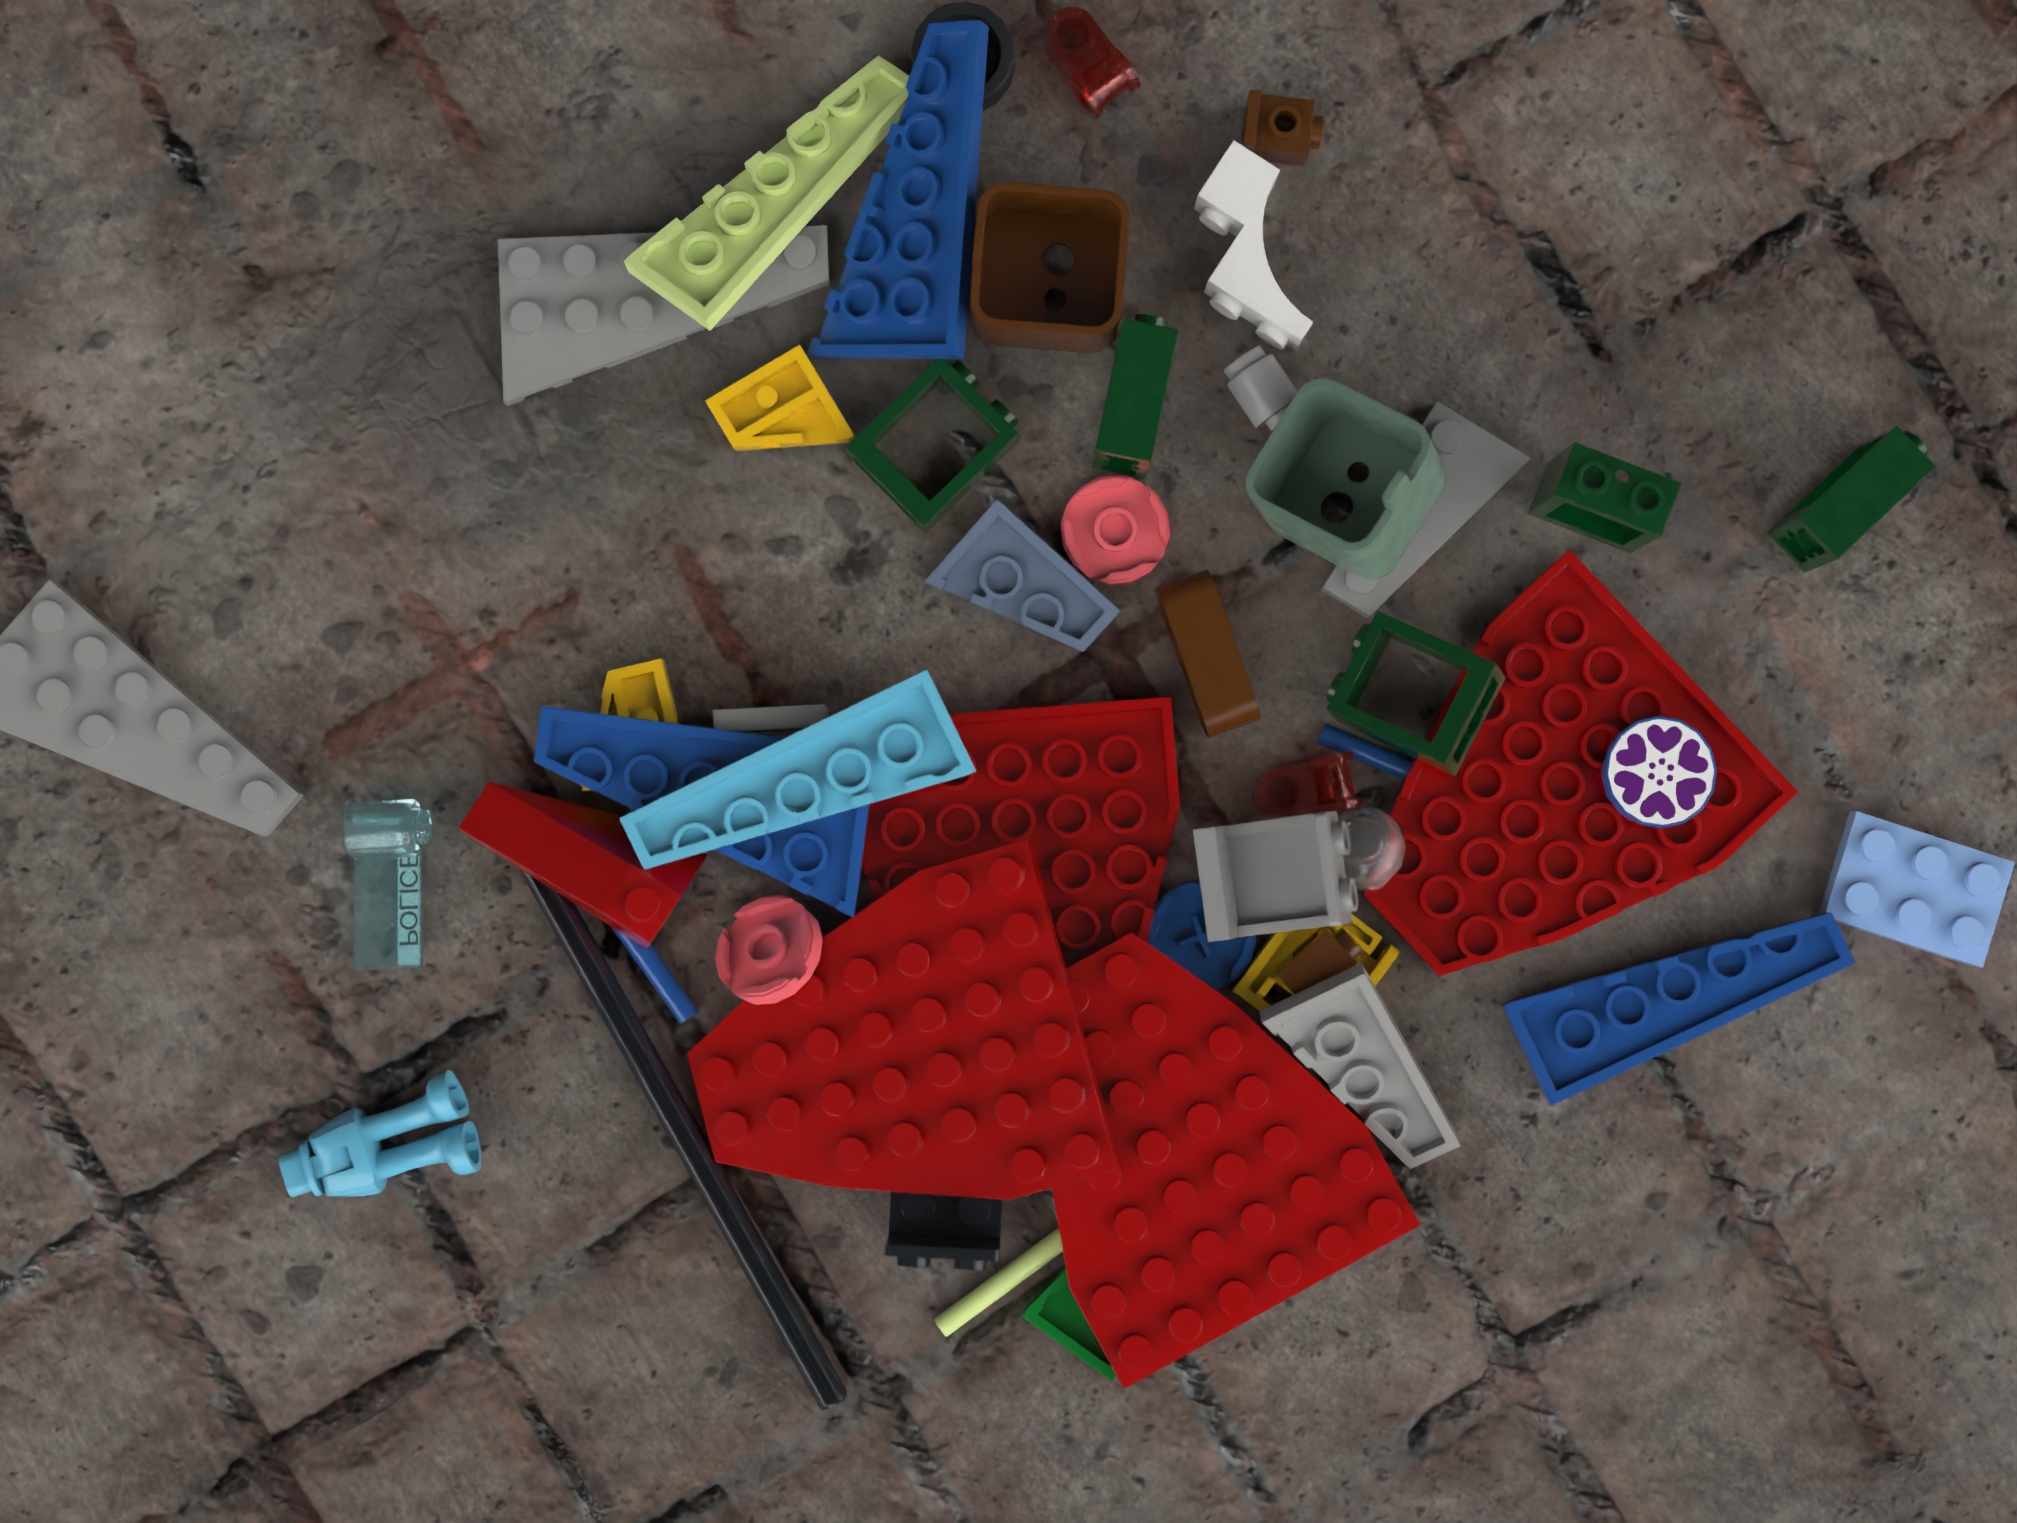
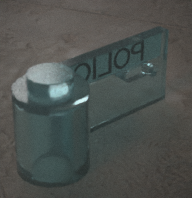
[343,799,432,971]

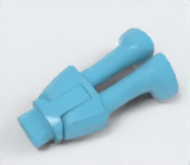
[278,1070,482,1197]

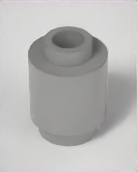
[1224,346,1297,432]

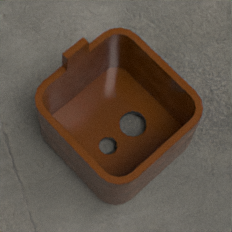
[970,182,1130,353]

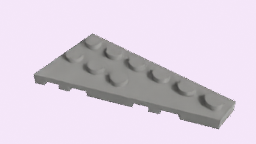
[498,225,830,406]
[0,579,305,837]

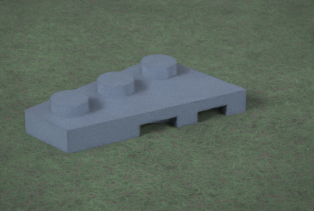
[924,499,1122,652]

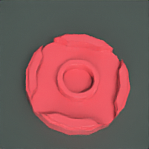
[1060,475,1170,586]
[715,895,823,1005]

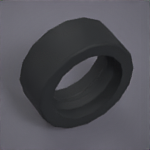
[911,1,1015,111]

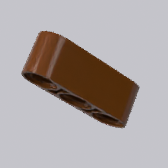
[1155,569,1261,738]

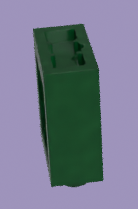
[1091,314,1179,479]
[846,359,1019,534]
[1767,426,1936,573]
[1528,442,1682,553]
[1326,611,1506,776]

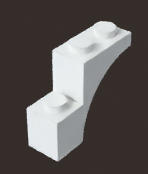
[1194,140,1313,351]

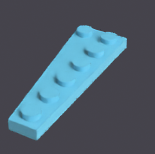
[619,670,976,870]

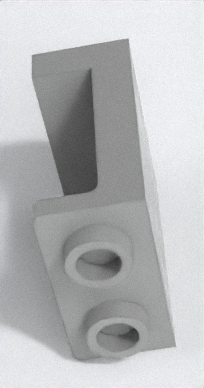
[1193,811,1358,942]

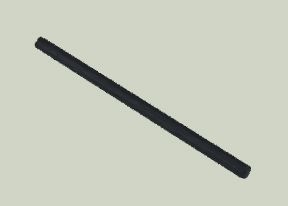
[518,868,847,1410]

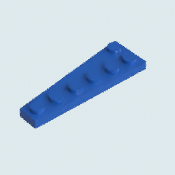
[1500,912,1856,1106]

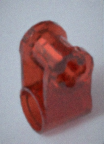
[1046,7,1141,119]
[1251,751,1363,818]

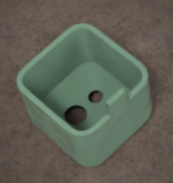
[1245,378,1446,580]

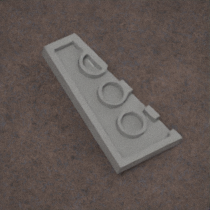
[1320,401,1531,618]
[1259,963,1461,1169]

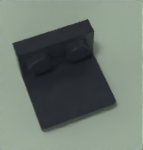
[885,1192,1002,1270]

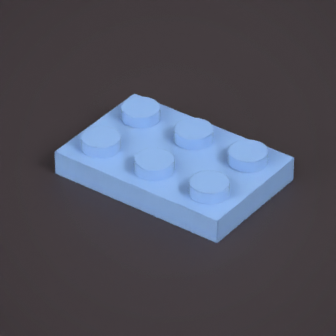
[1818,811,2015,968]

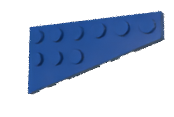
[806,20,989,360]
[534,706,870,918]

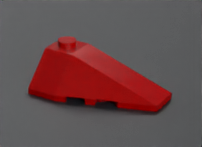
[458,782,708,949]

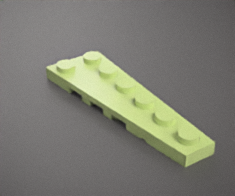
[624,55,909,331]

